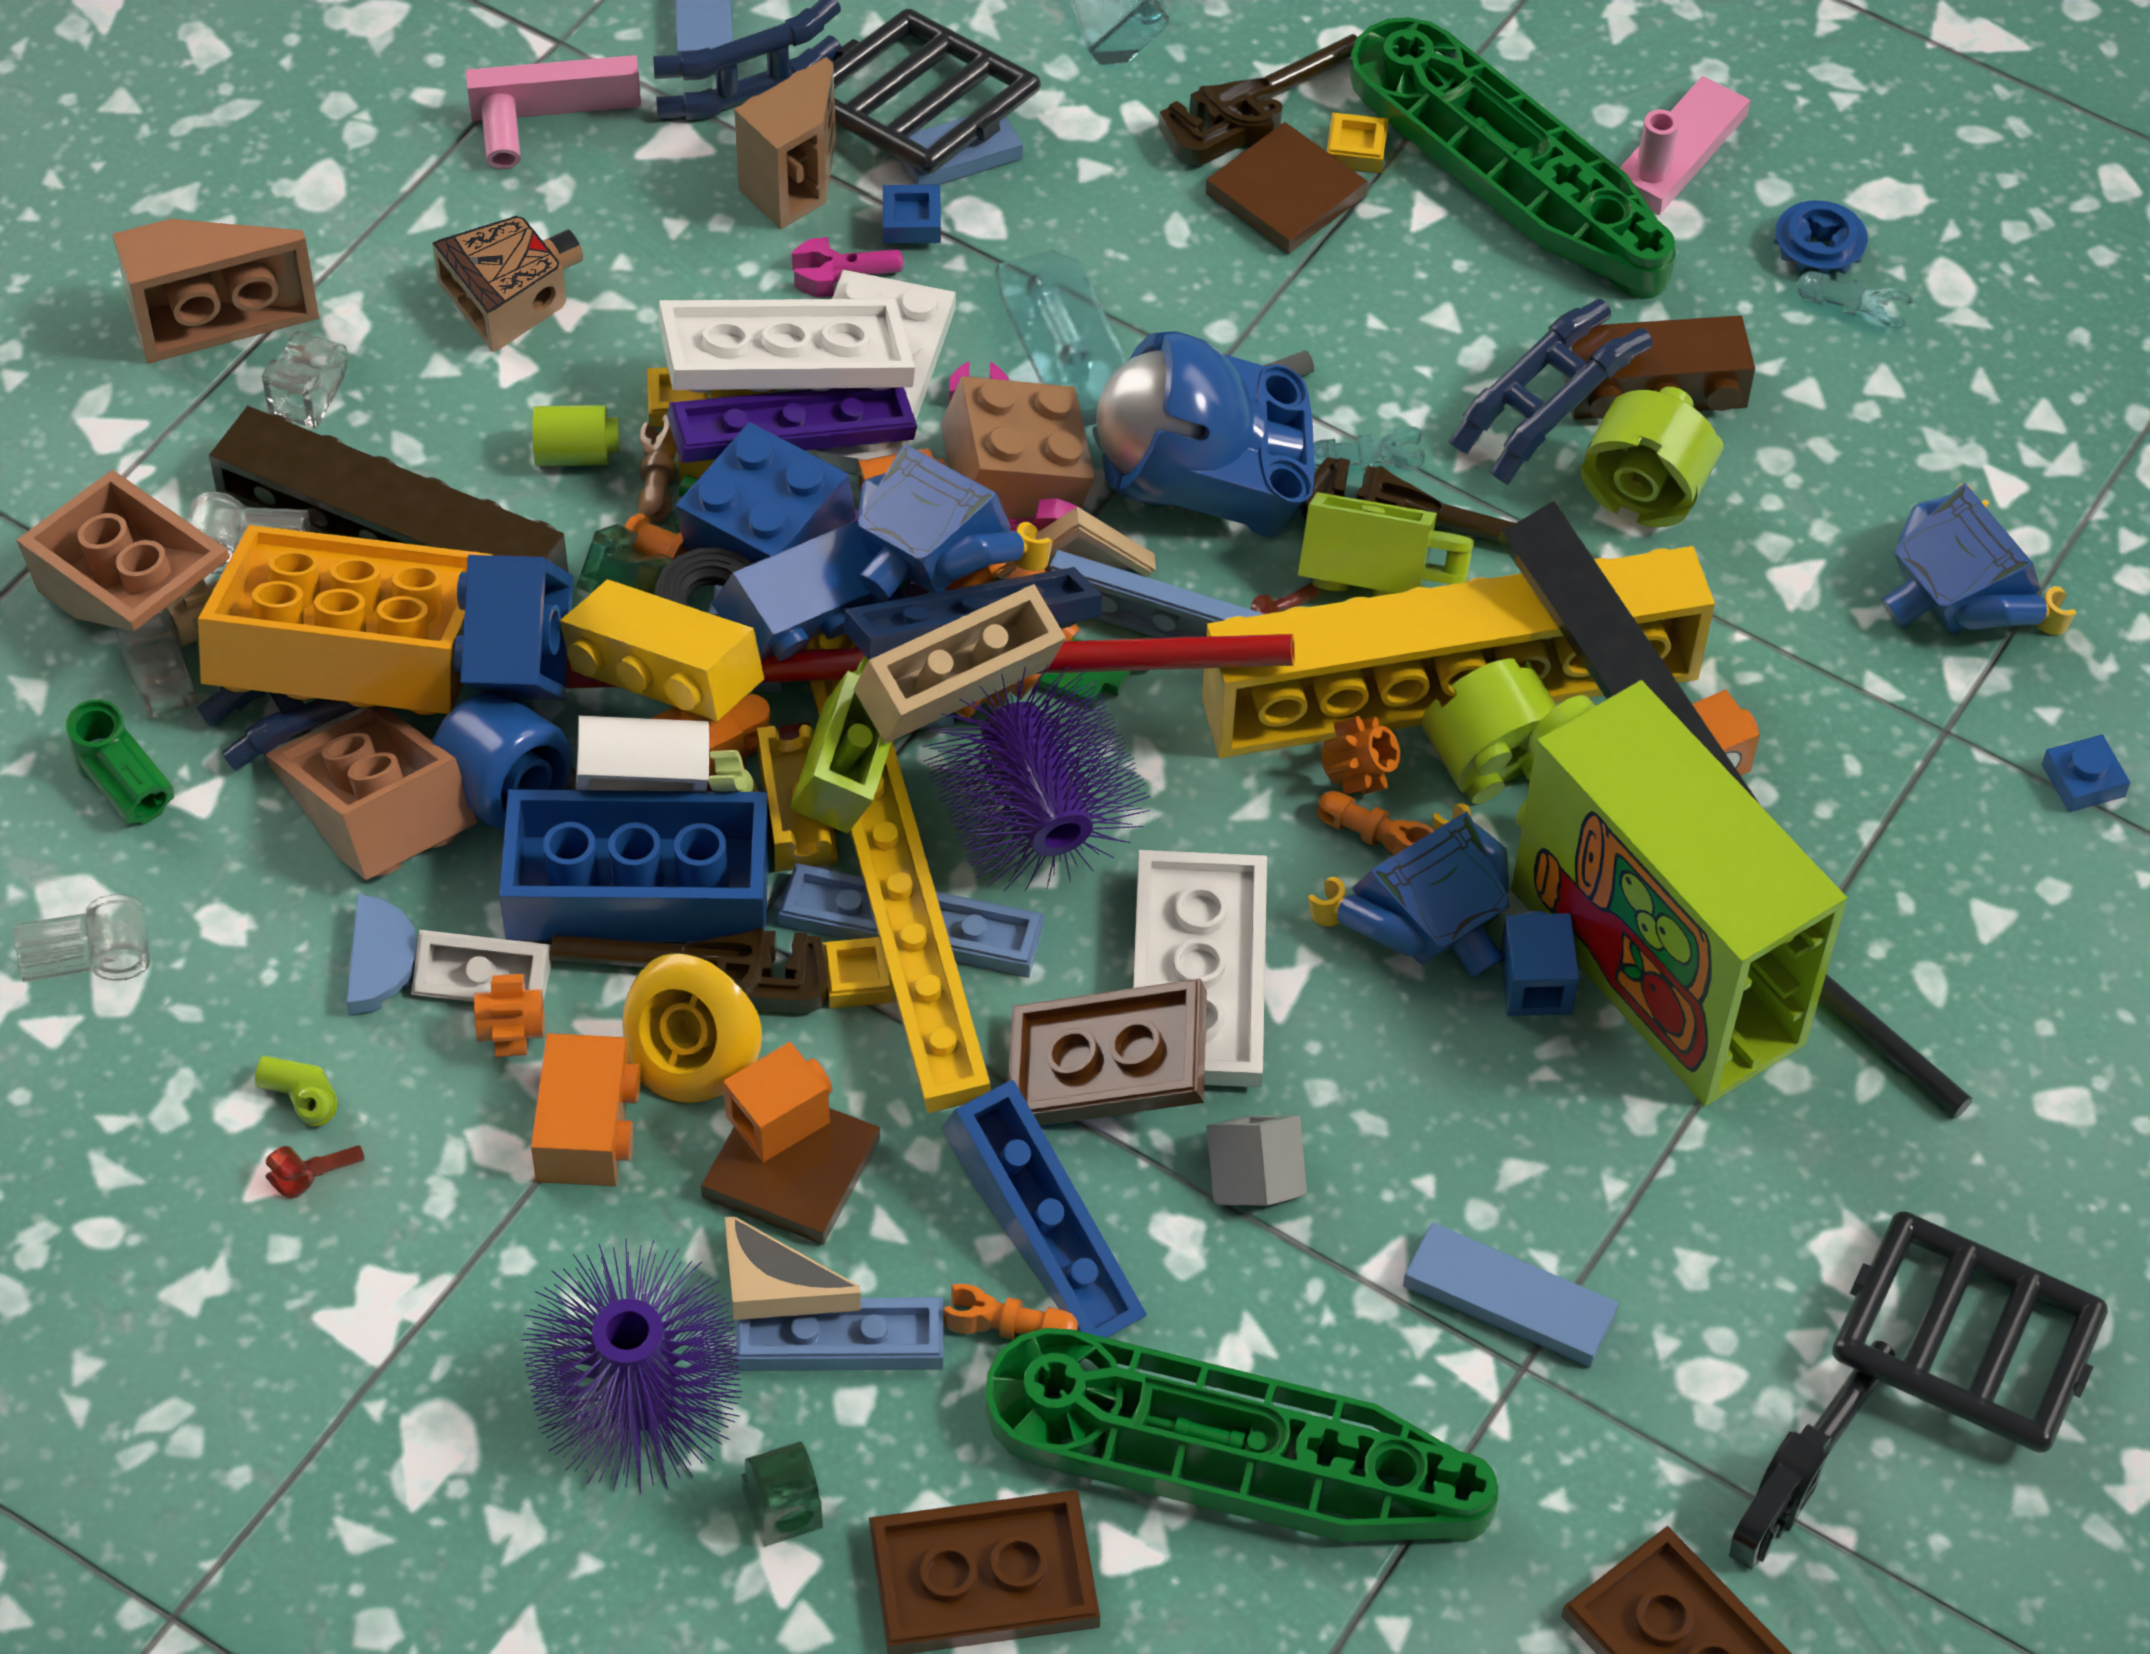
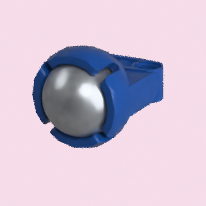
[1096,331,1315,537]

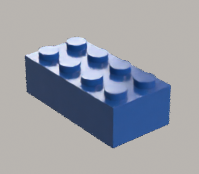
[499,789,770,942]

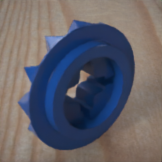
[1774,200,1868,278]

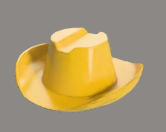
[622,953,762,1103]

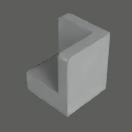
[1206,1115,1307,1205]

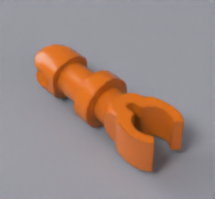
[1317,791,1435,856]
[943,1283,1078,1340]

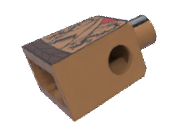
[432,216,583,352]

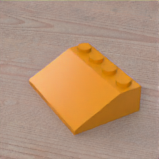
[198,525,493,715]

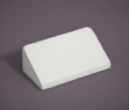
[411,930,552,1002]

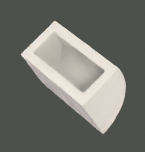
[576,716,709,791]

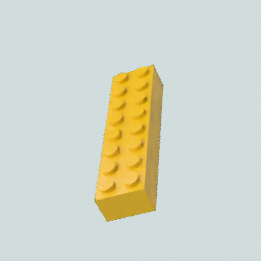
[1202,546,1715,758]

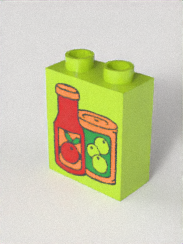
[1511,680,1848,1107]

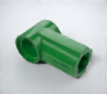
[66,699,174,825]

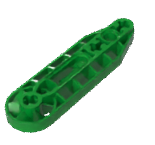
[1349,17,1676,299]
[985,1328,1498,1542]

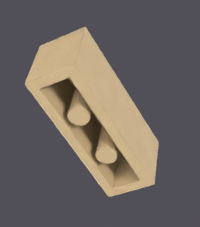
[854,584,1066,744]

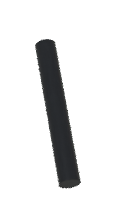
[1819,974,1973,1118]

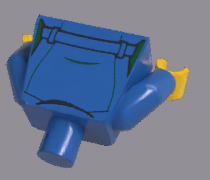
[857,444,1053,601]
[1881,483,2077,635]
[1308,803,1510,979]

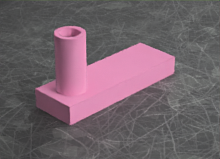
[466,55,641,169]
[1620,76,1750,215]

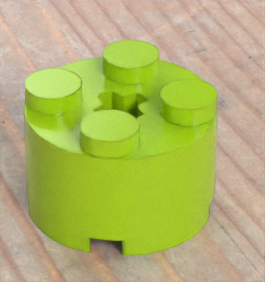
[1581,387,1724,527]
[1421,658,1557,804]

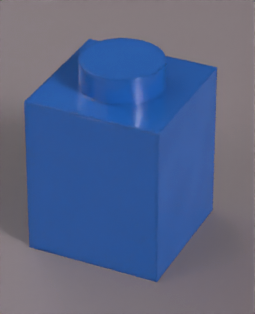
[1500,911,1579,1016]

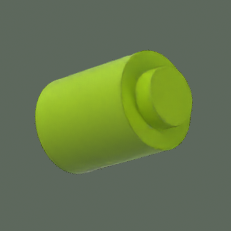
[532,405,620,466]

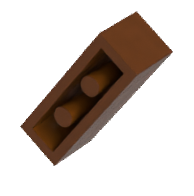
[1563,315,1755,419]

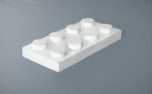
[799,270,956,474]
[658,299,915,393]
[1133,850,1267,1087]

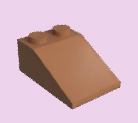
[112,219,320,364]
[16,469,231,631]
[265,705,478,880]

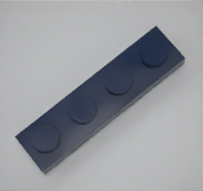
[844,567,1102,660]

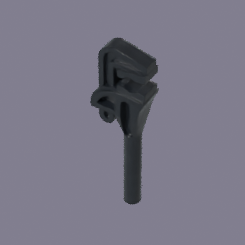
[1729,1340,1896,1570]

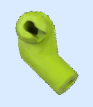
[255,1055,338,1126]

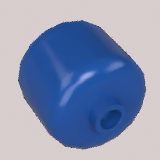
[433,691,573,832]

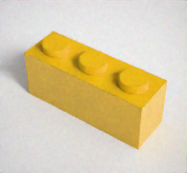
[560,579,764,722]

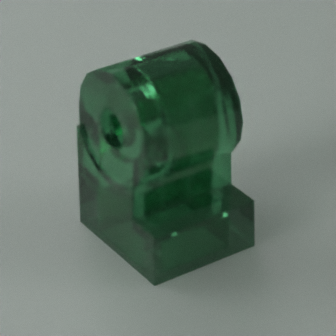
[576,524,673,595]
[742,1441,823,1547]

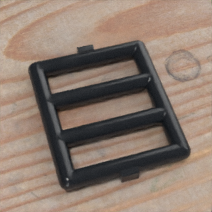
[833,9,1041,174]
[1832,1211,2108,1453]

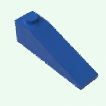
[941,1079,1147,1338]

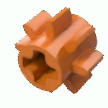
[1321,716,1400,795]
[474,974,545,1057]

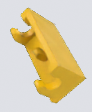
[757,725,838,872]

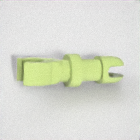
[708,750,759,792]

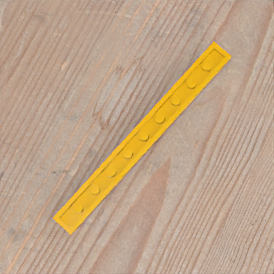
[802,633,991,1114]

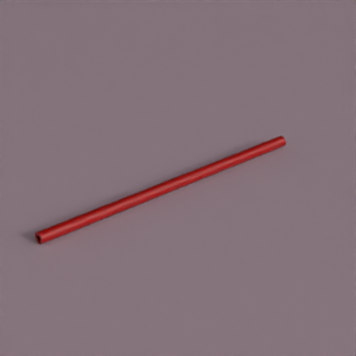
[567,634,1295,689]

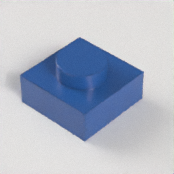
[883,185,941,243]
[2042,734,2131,812]

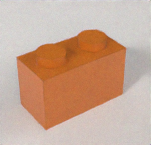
[531,1033,641,1186]

